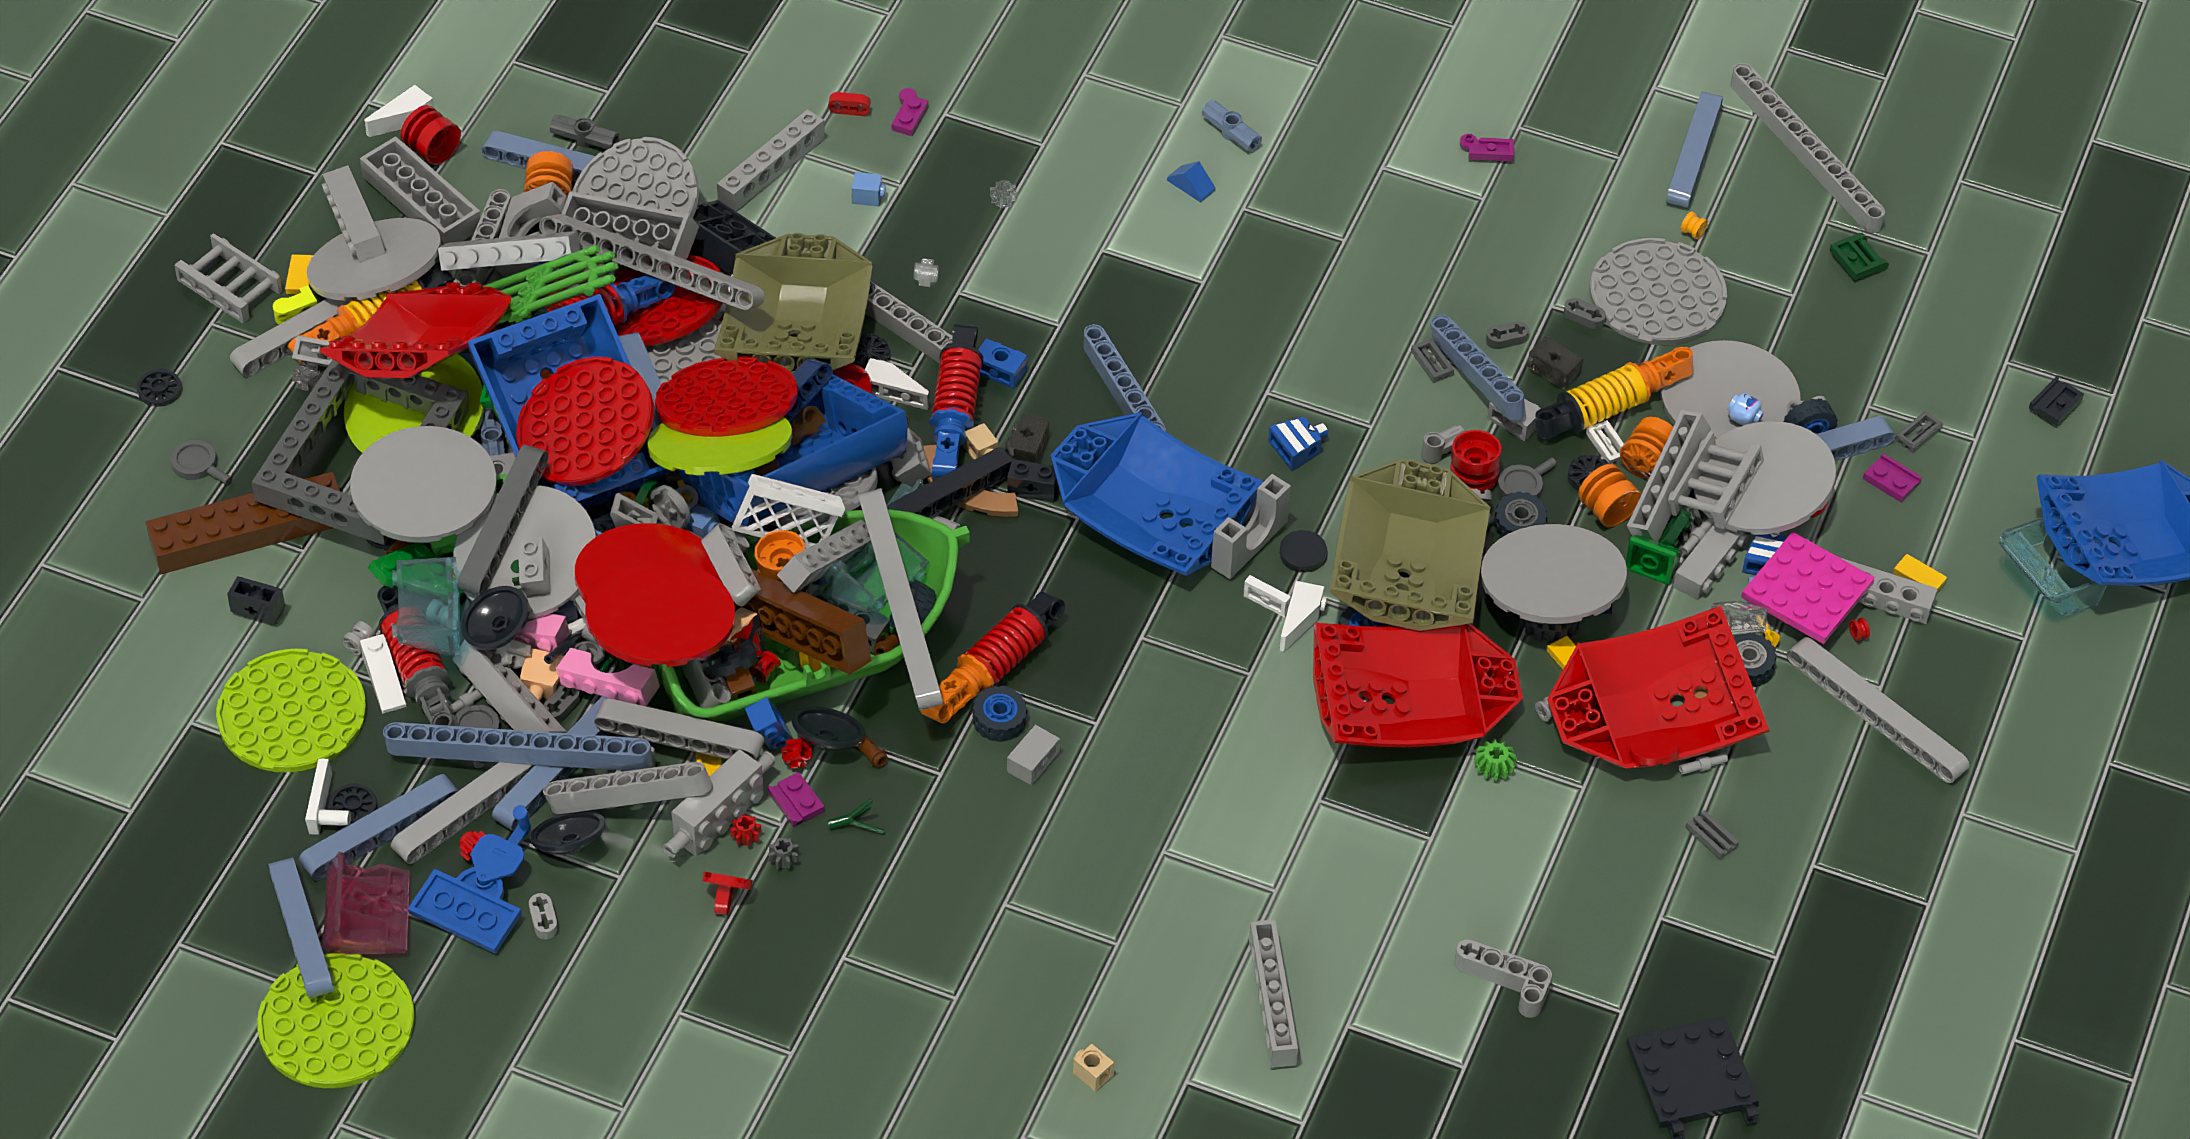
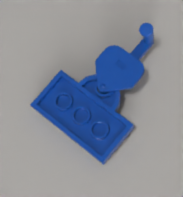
[408,805,531,954]

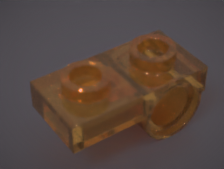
[790,406,826,446]

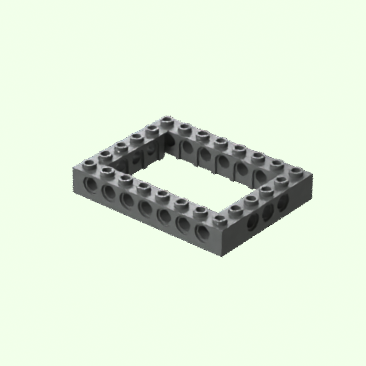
[252,359,469,545]

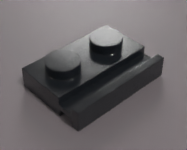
[2029,377,2084,426]

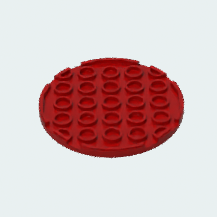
[613,255,723,346]
[516,357,654,486]
[655,357,798,437]
[574,523,722,602]
[585,560,735,667]

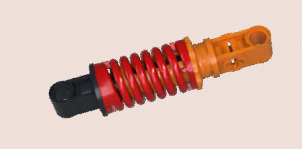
[920,592,1065,723]

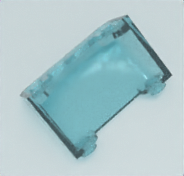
[817,531,930,614]
[392,557,460,657]

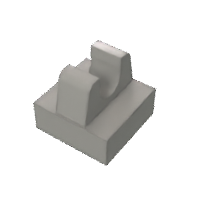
[495,640,531,669]

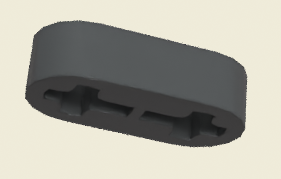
[1563,298,1606,329]
[1486,321,1529,349]
[543,685,581,723]

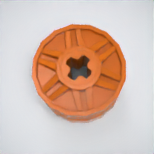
[523,151,574,208]
[1620,417,1673,480]
[1578,464,1642,528]
[755,530,806,590]

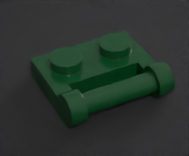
[1829,233,1889,280]

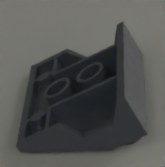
[691,200,776,276]

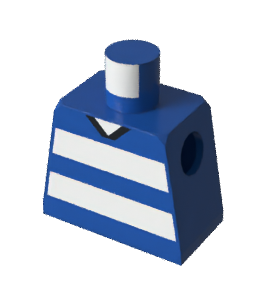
[1268,417,1328,471]
[1742,532,1787,576]

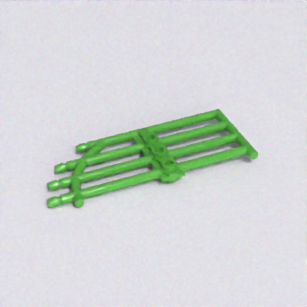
[484,245,618,325]

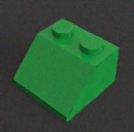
[1626,535,1682,586]

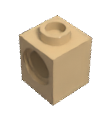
[964,423,998,460]
[1073,1044,1114,1092]

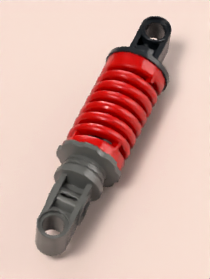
[377,585,459,726]

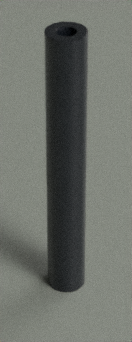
[544,631,583,664]

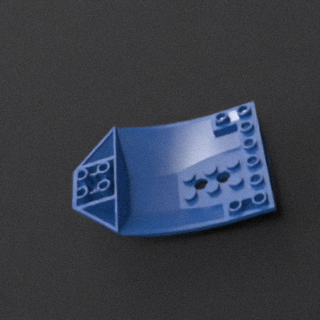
[1051,412,1263,576]
[2036,460,2190,586]

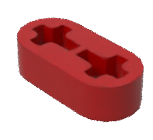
[828,92,871,116]

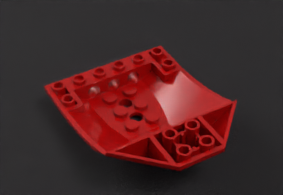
[320,282,511,378]
[1547,606,1770,769]
[1313,622,1523,747]

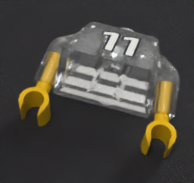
[1710,601,1780,647]

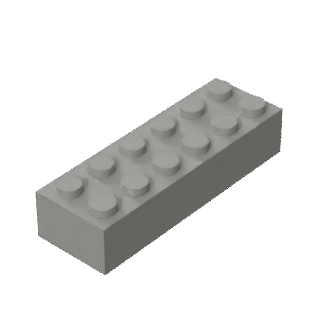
[360,136,481,245]
[561,191,699,261]

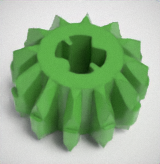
[1474,739,1517,782]

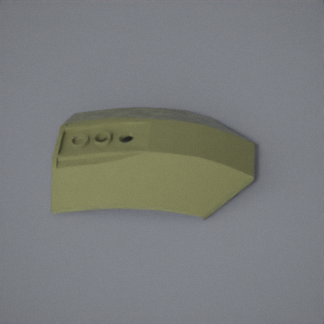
[714,233,872,374]
[1329,458,1491,631]

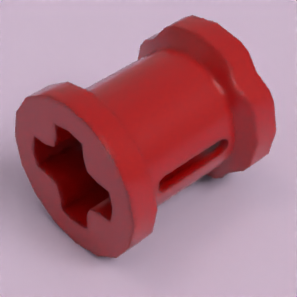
[749,651,781,683]

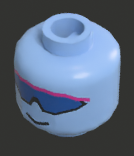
[1727,393,1764,426]

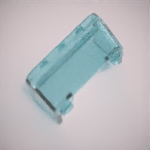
[1999,517,2107,616]

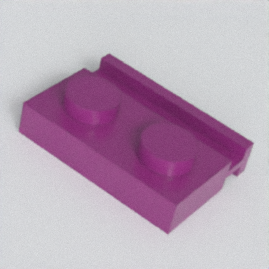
[1863,453,1922,503]
[768,772,825,828]

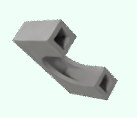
[493,182,567,278]
[1211,474,1291,579]

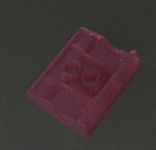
[323,852,410,955]

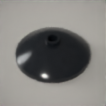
[461,586,530,651]
[792,707,865,751]
[531,811,606,855]

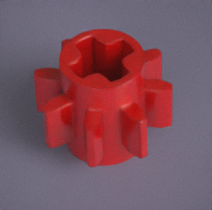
[782,738,812,769]
[730,814,762,847]
[459,831,486,861]

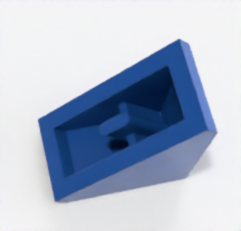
[1167,161,1215,203]

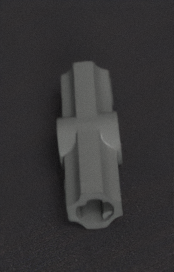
[550,114,619,150]

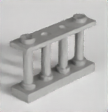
[174,233,282,324]
[1668,431,1764,529]

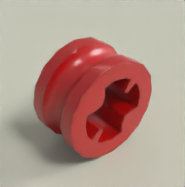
[1849,617,1870,641]

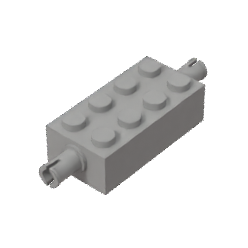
[663,749,776,858]

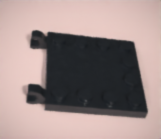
[1626,1017,1759,1139]

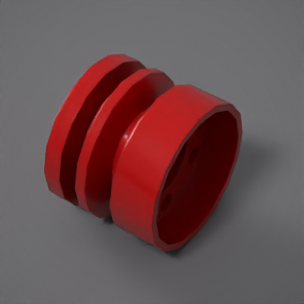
[400,105,461,165]
[1450,430,1502,492]

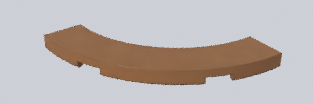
[923,445,1018,517]

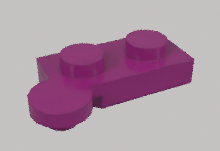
[891,88,929,136]
[1459,134,1514,161]

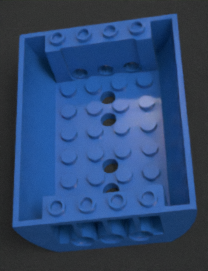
[467,294,670,510]
[678,374,908,526]

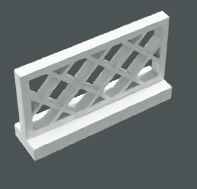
[732,474,845,549]

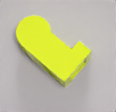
[273,285,317,325]

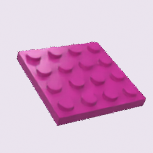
[1741,532,1875,644]

